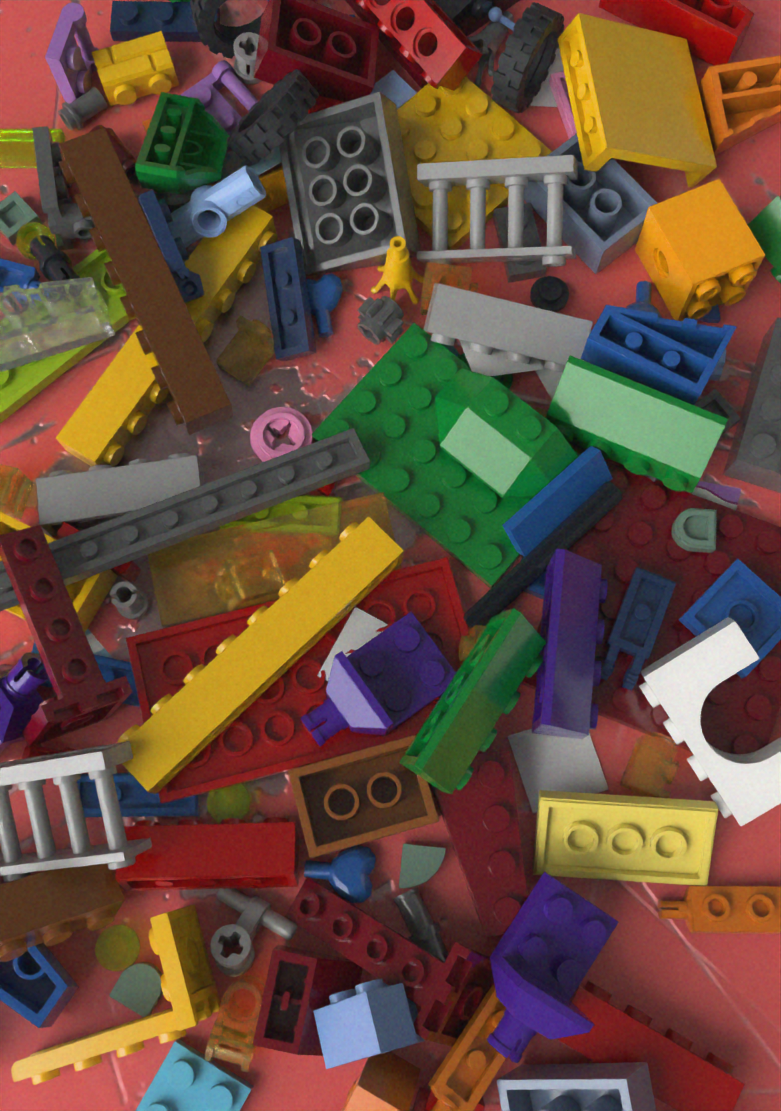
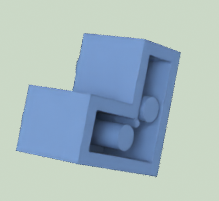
[313,978,425,1069]

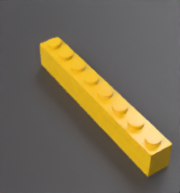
[56,205,277,467]
[117,516,404,795]

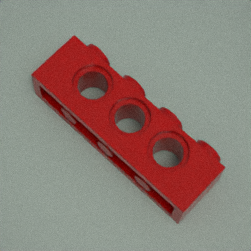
[356,0,483,91]

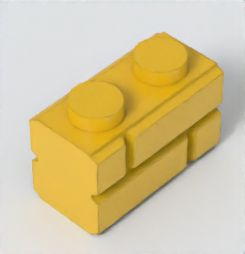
[92,31,179,106]

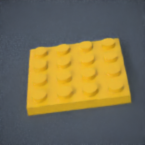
[397,77,552,250]

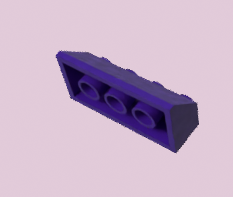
[532,549,607,739]

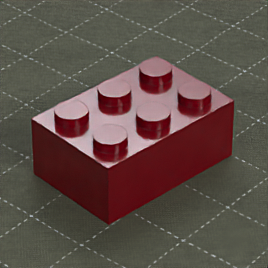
[254,0,380,102]

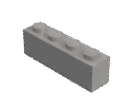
[423,283,593,373]
[36,453,205,536]

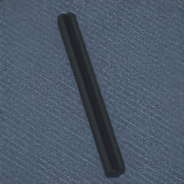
[464,481,622,633]

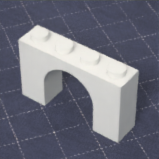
[639,617,781,827]

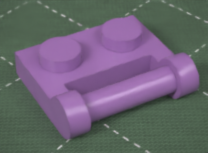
[45,3,99,104]
[181,60,259,151]

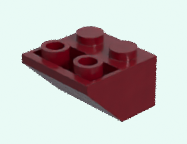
[253,945,363,1056]

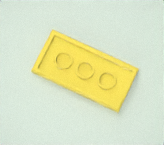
[532,790,718,886]

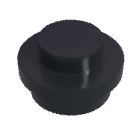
[530,276,569,312]

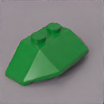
[135,92,230,194]
[435,368,578,498]

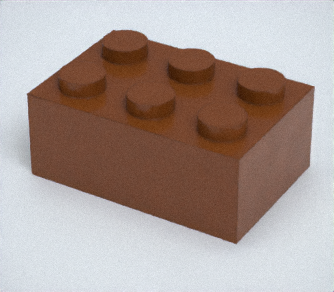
[288,735,439,858]

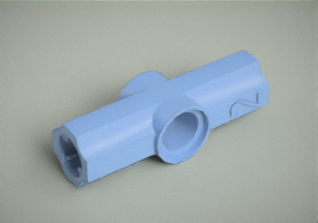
[168,165,266,248]

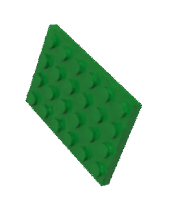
[311,323,580,588]

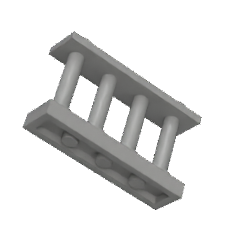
[417,155,578,270]
[0,741,152,882]

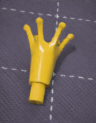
[371,236,426,304]

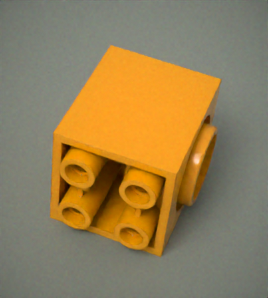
[635,179,765,321]

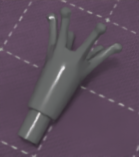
[468,11,514,87]

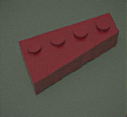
[430,750,528,937]

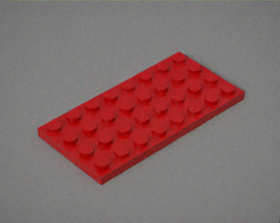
[126,557,473,804]

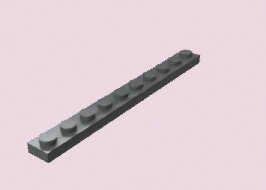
[0,428,370,611]

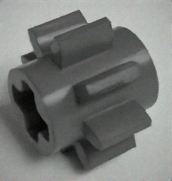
[357,296,404,345]

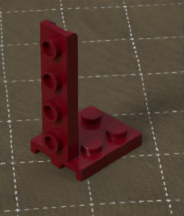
[0,525,132,748]
[285,877,494,1046]

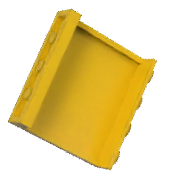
[557,13,717,188]

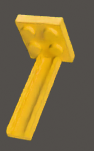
[11,904,222,1085]

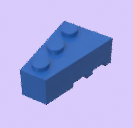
[581,305,737,405]

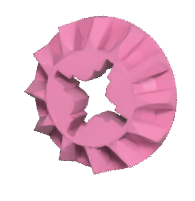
[250,407,313,462]

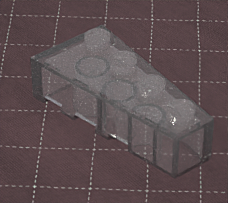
[0,277,115,372]

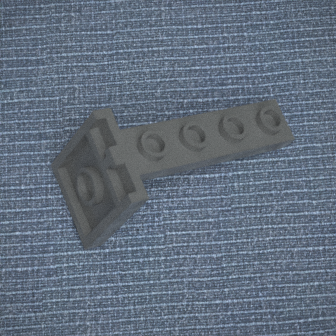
[32,126,213,250]

